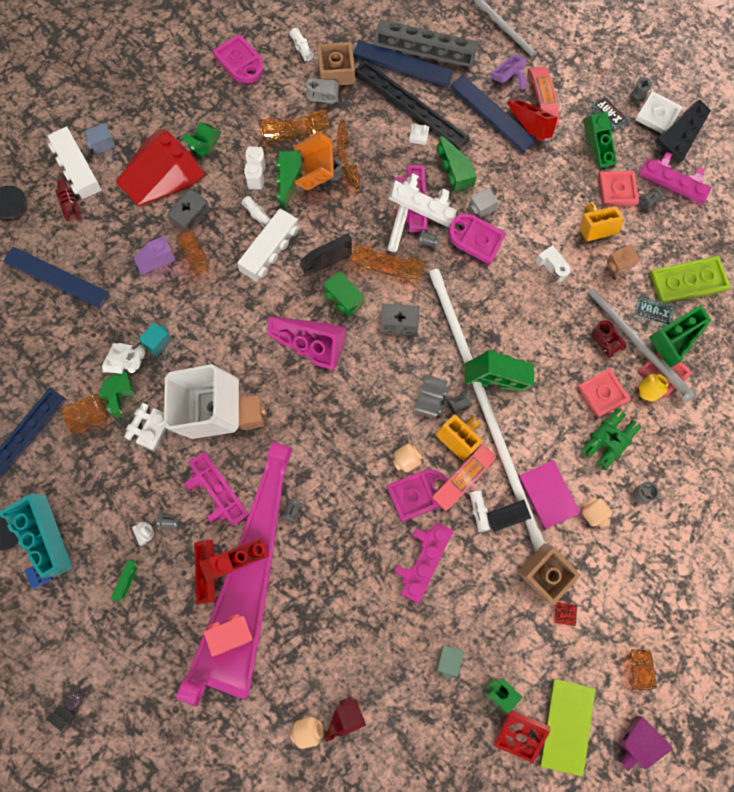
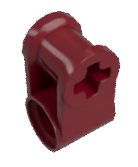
[592,320,626,358]

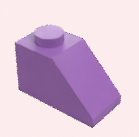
[134,236,175,275]

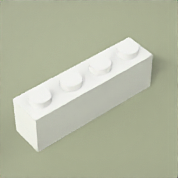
[47,127,102,200]
[237,208,299,282]

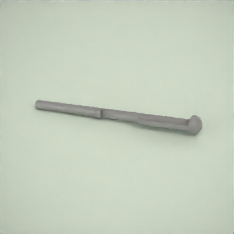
[469,0,536,57]
[588,288,694,401]

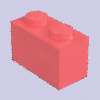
[204,614,253,657]

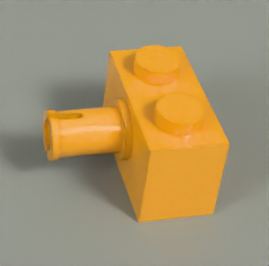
[579,202,624,241]
[435,414,483,462]

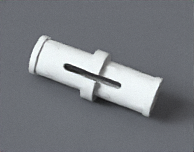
[289,28,314,61]
[241,196,271,228]
[469,491,491,532]

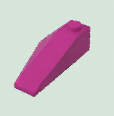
[267,316,346,370]

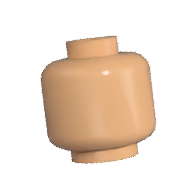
[393,443,423,473]
[582,497,612,528]
[290,717,324,749]

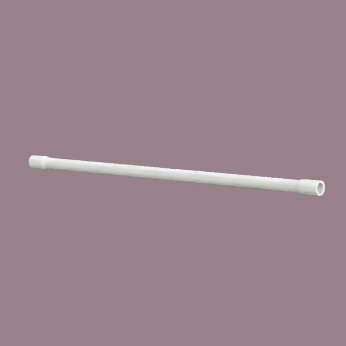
[429,269,545,552]

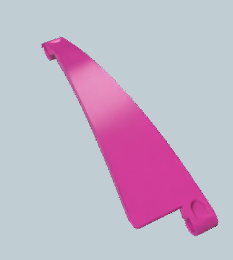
[176,442,292,707]

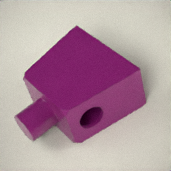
[618,716,673,771]

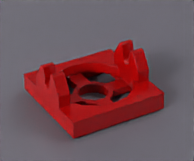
[494,710,550,763]

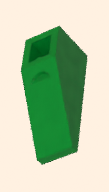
[583,111,617,168]
[437,136,477,191]
[276,151,302,208]

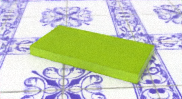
[649,256,731,305]
[540,679,596,777]

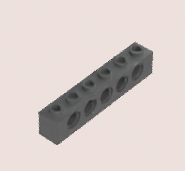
[374,19,479,67]

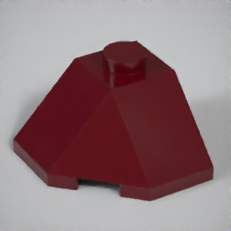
[325,697,367,742]

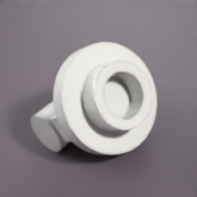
[132,522,154,546]

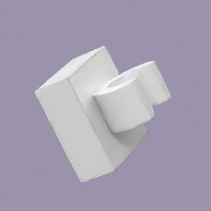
[409,124,429,145]

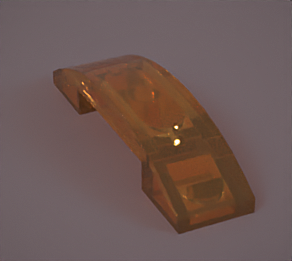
[258,110,330,139]
[337,119,360,190]
[350,244,426,279]

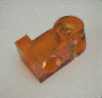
[630,649,657,690]

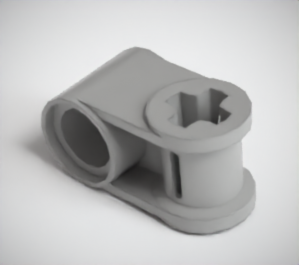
[306,78,339,104]

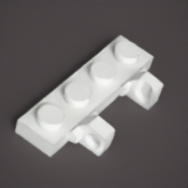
[388,174,457,228]

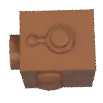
[607,244,640,276]
[239,395,267,430]

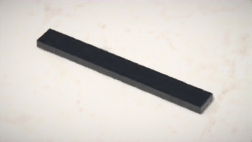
[355,60,470,151]

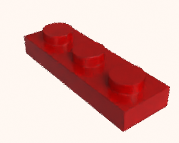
[194,540,216,604]

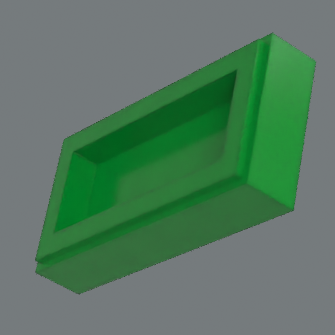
[111,560,139,603]

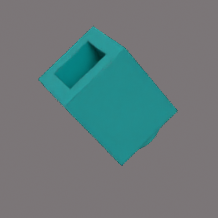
[139,322,171,356]

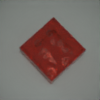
[554,602,577,626]

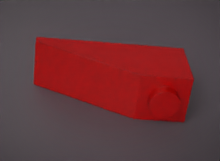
[507,99,558,141]

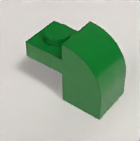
[182,122,221,156]
[99,371,135,418]

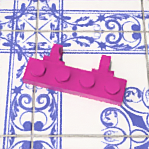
[639,152,712,205]
[393,165,427,232]
[184,451,249,527]
[394,522,454,604]

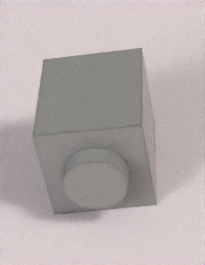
[469,188,499,219]

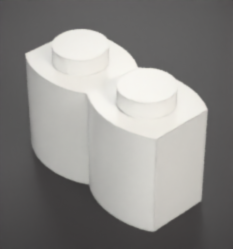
[244,146,265,190]

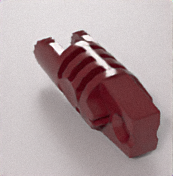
[55,179,82,221]

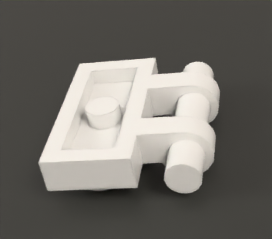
[102,343,145,374]
[124,403,167,452]

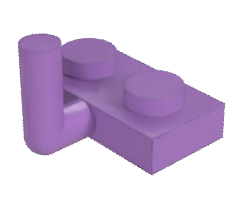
[490,54,527,89]

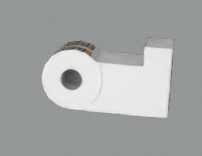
[535,245,570,282]

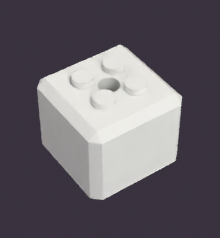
[164,364,239,439]

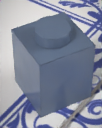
[85,123,115,154]

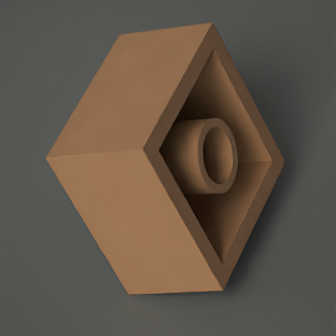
[317,42,355,85]
[517,543,581,605]

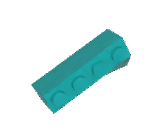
[0,494,73,578]

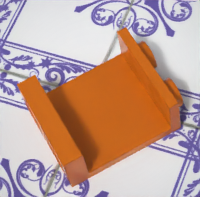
[294,132,334,190]

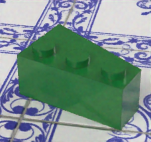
[649,305,711,368]
[465,350,534,391]

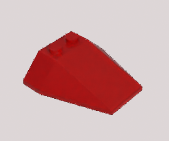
[115,129,205,207]

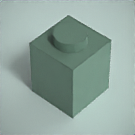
[435,645,464,680]

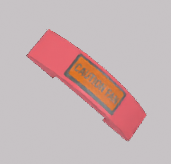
[528,66,559,126]
[431,444,496,511]

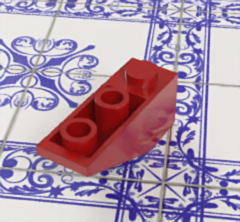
[199,538,269,581]

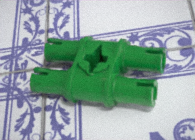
[581,408,642,471]

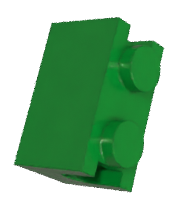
[323,271,365,317]
[482,678,523,714]

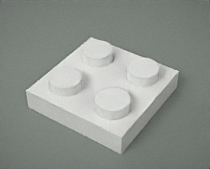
[635,91,683,134]

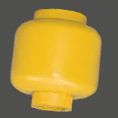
[638,374,668,402]

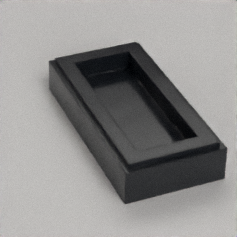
[487,500,532,532]

